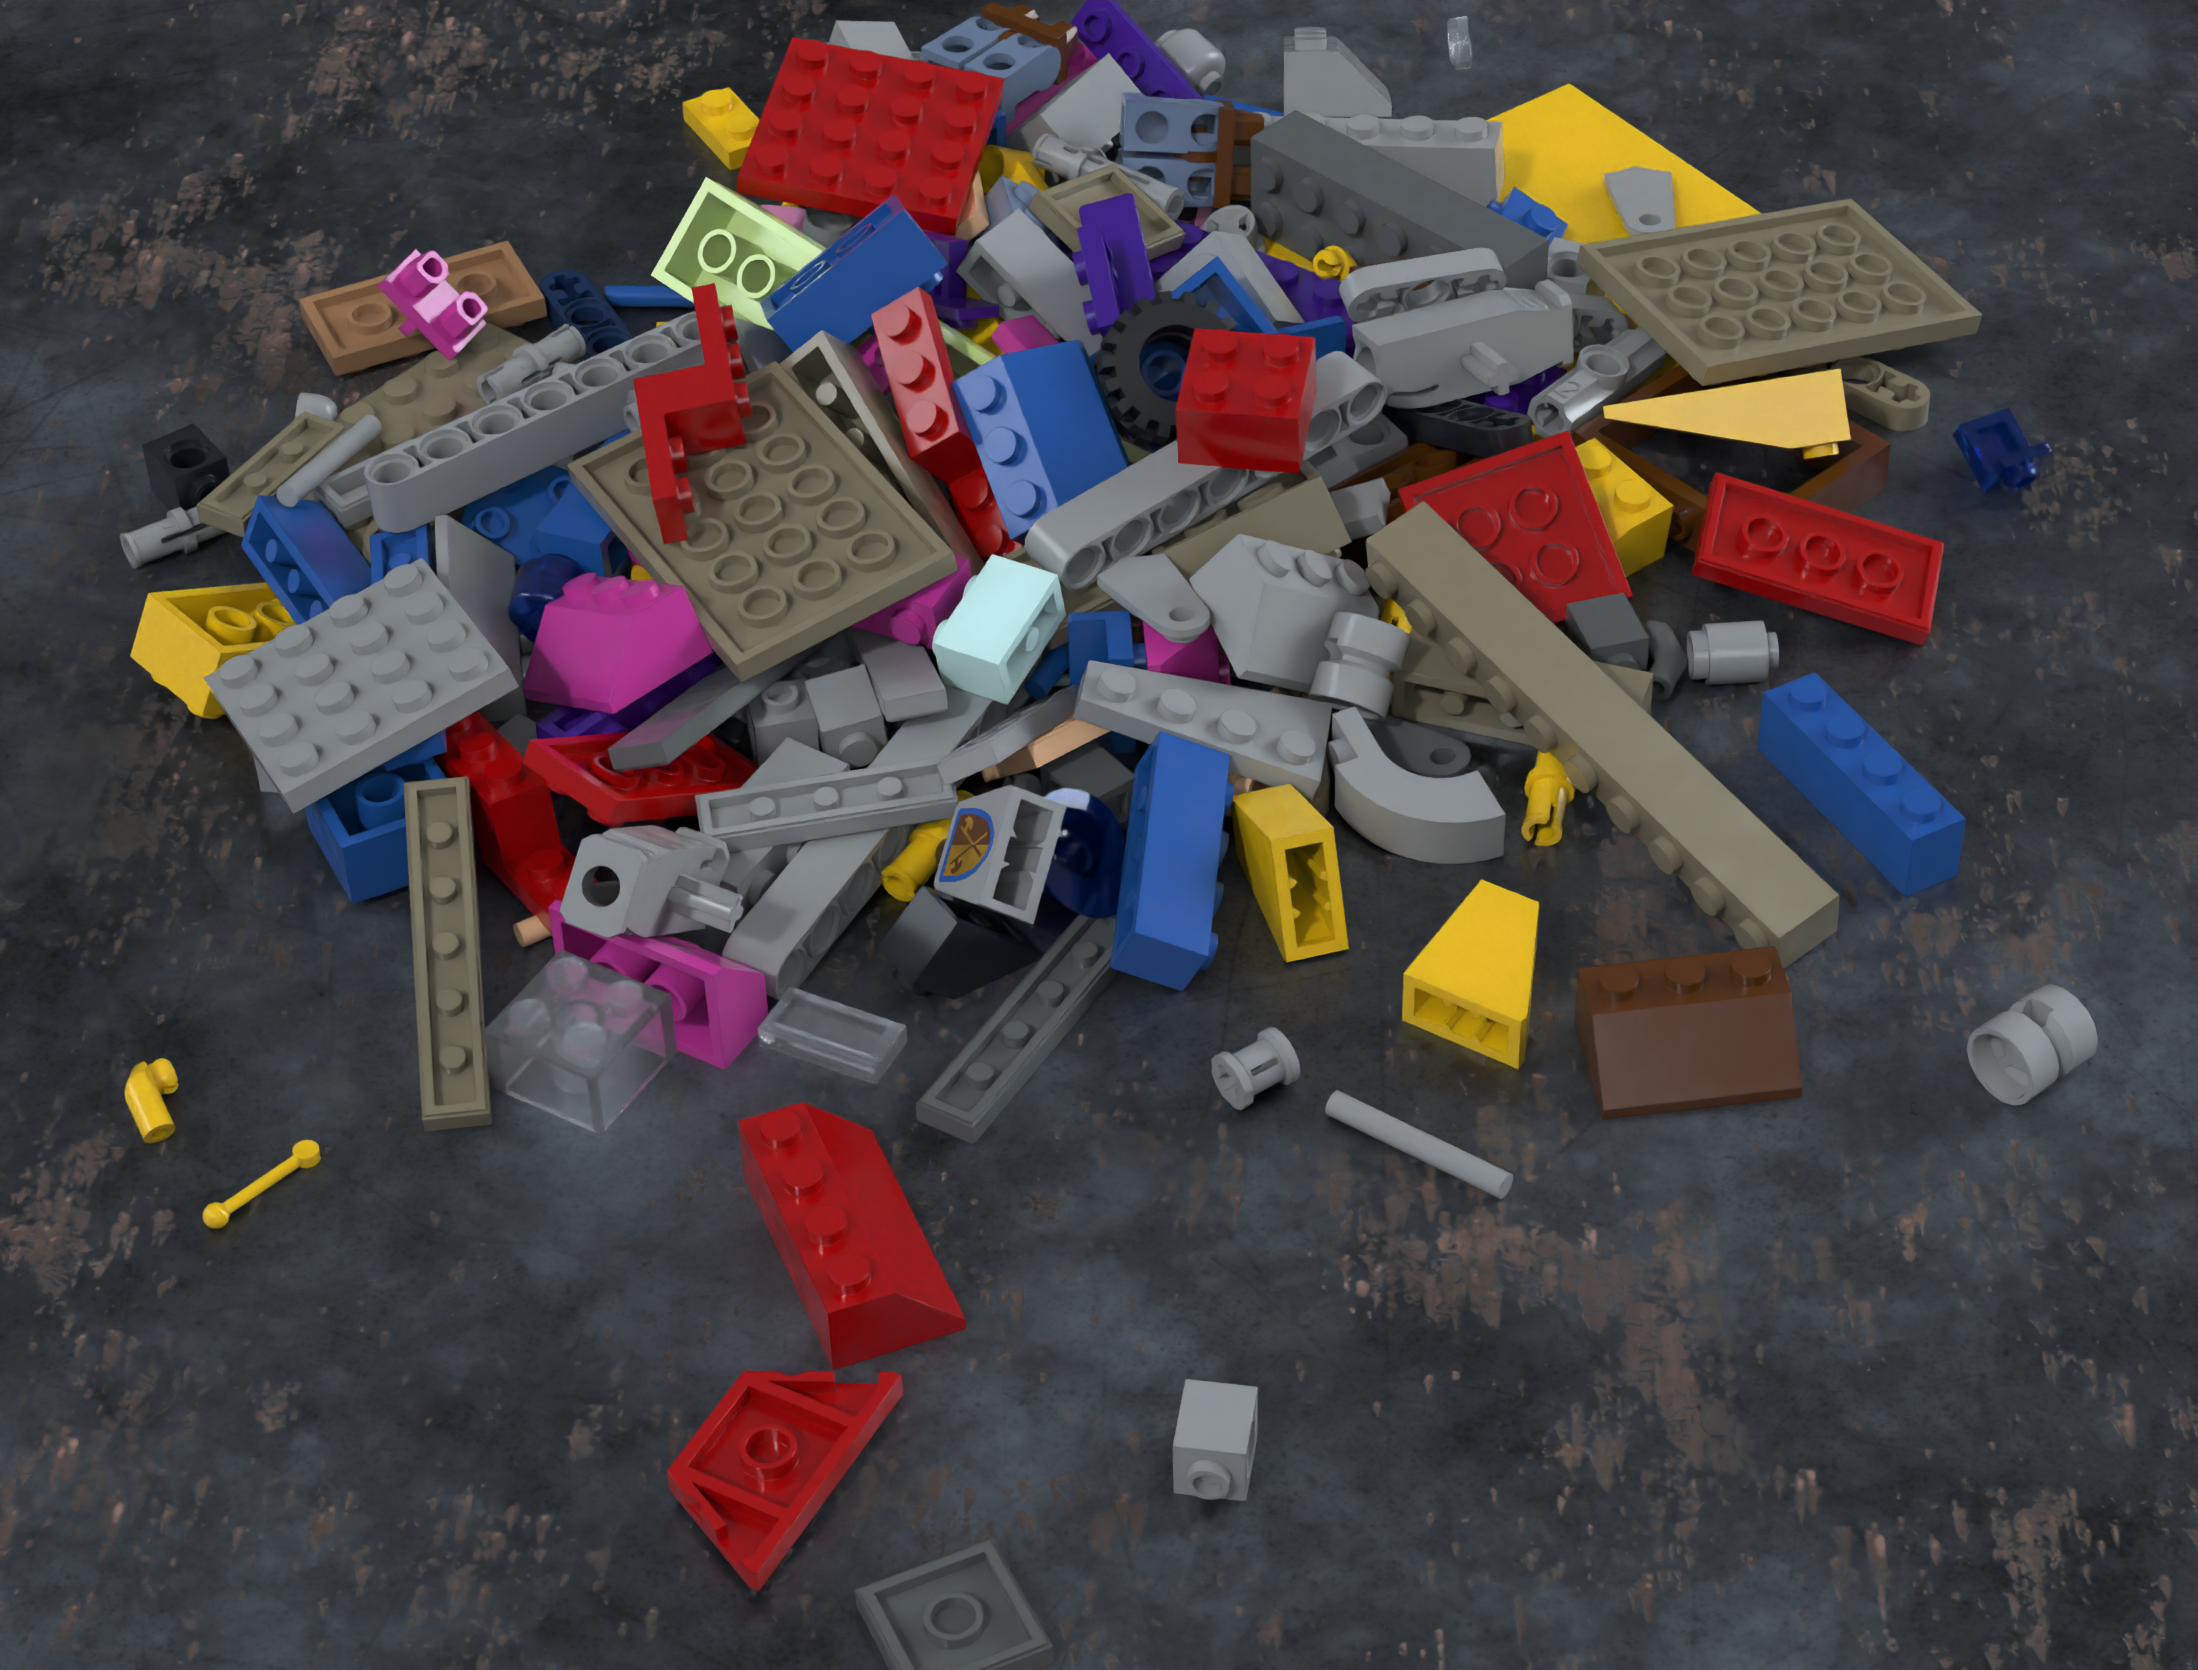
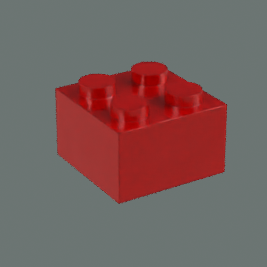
[1176,328,1316,474]

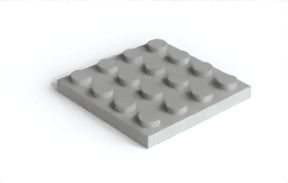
[204,557,519,814]

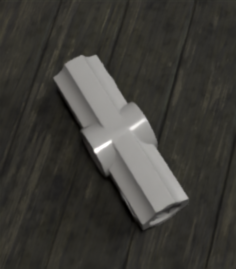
[1527,327,1667,438]

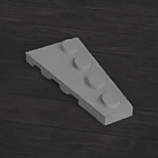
[1073,660,1333,800]

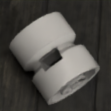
[1308,611,1411,721]
[1967,984,2098,1106]

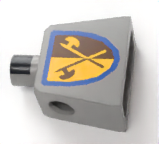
[934,785,1067,924]

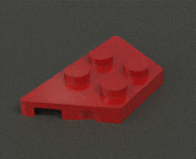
[667,1371,903,1591]

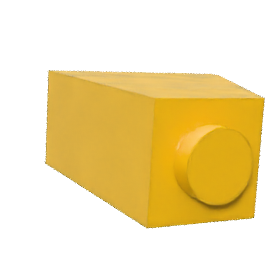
[1230,784,1349,962]
[1402,879,1539,1069]

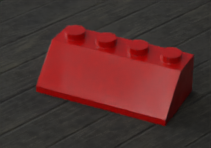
[738,1102,967,1370]

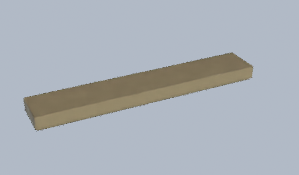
[404,776,492,1132]

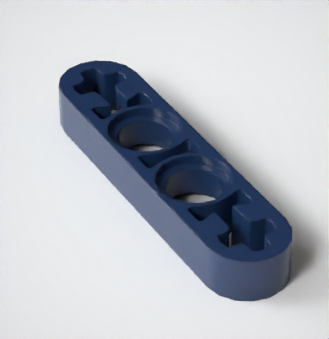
[540,269,634,362]

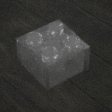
[483,949,677,1135]

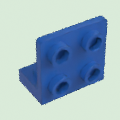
[460,465,571,580]

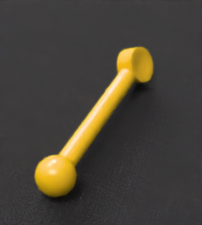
[202,1140,321,1229]

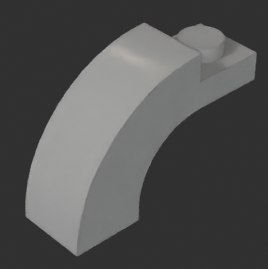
[1326,706,1506,864]

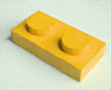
[682,87,759,170]

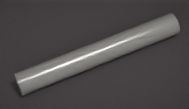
[276,415,382,507]
[1325,1090,1513,1199]

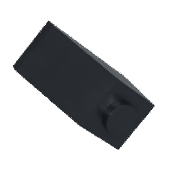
[878,885,1039,1000]

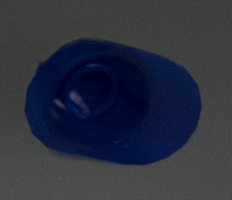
[1043,788,1125,919]

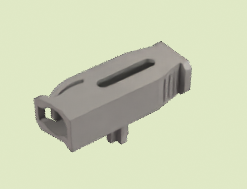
[1352,279,1574,415]
[559,825,744,938]

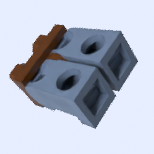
[921,2,1078,125]
[1118,92,1264,208]

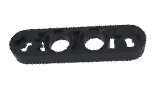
[1382,399,1534,458]

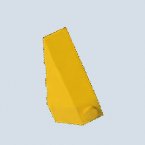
[1603,368,1851,459]

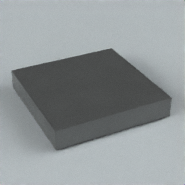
[855,1538,1054,1670]

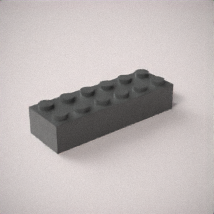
[1251,110,1549,290]

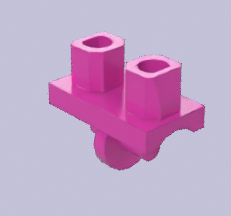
[377,249,488,361]

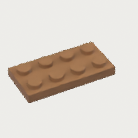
[299,240,547,376]

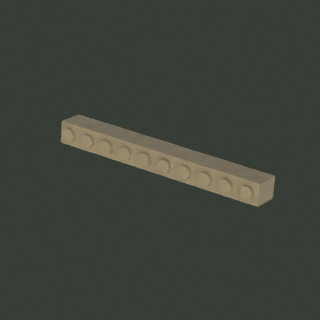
[1365,501,1839,969]

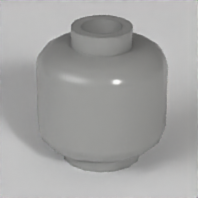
[1154,28,1226,98]

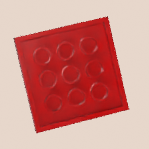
[737,37,1005,236]

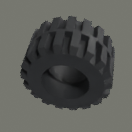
[1093,291,1238,450]

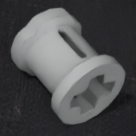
[1211,1027,1301,1110]

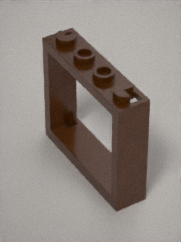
[1572,364,1891,553]

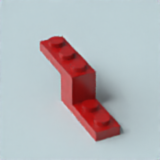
[633,283,753,544]
[871,287,1024,564]
[433,711,599,934]

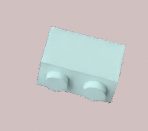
[932,554,1066,705]

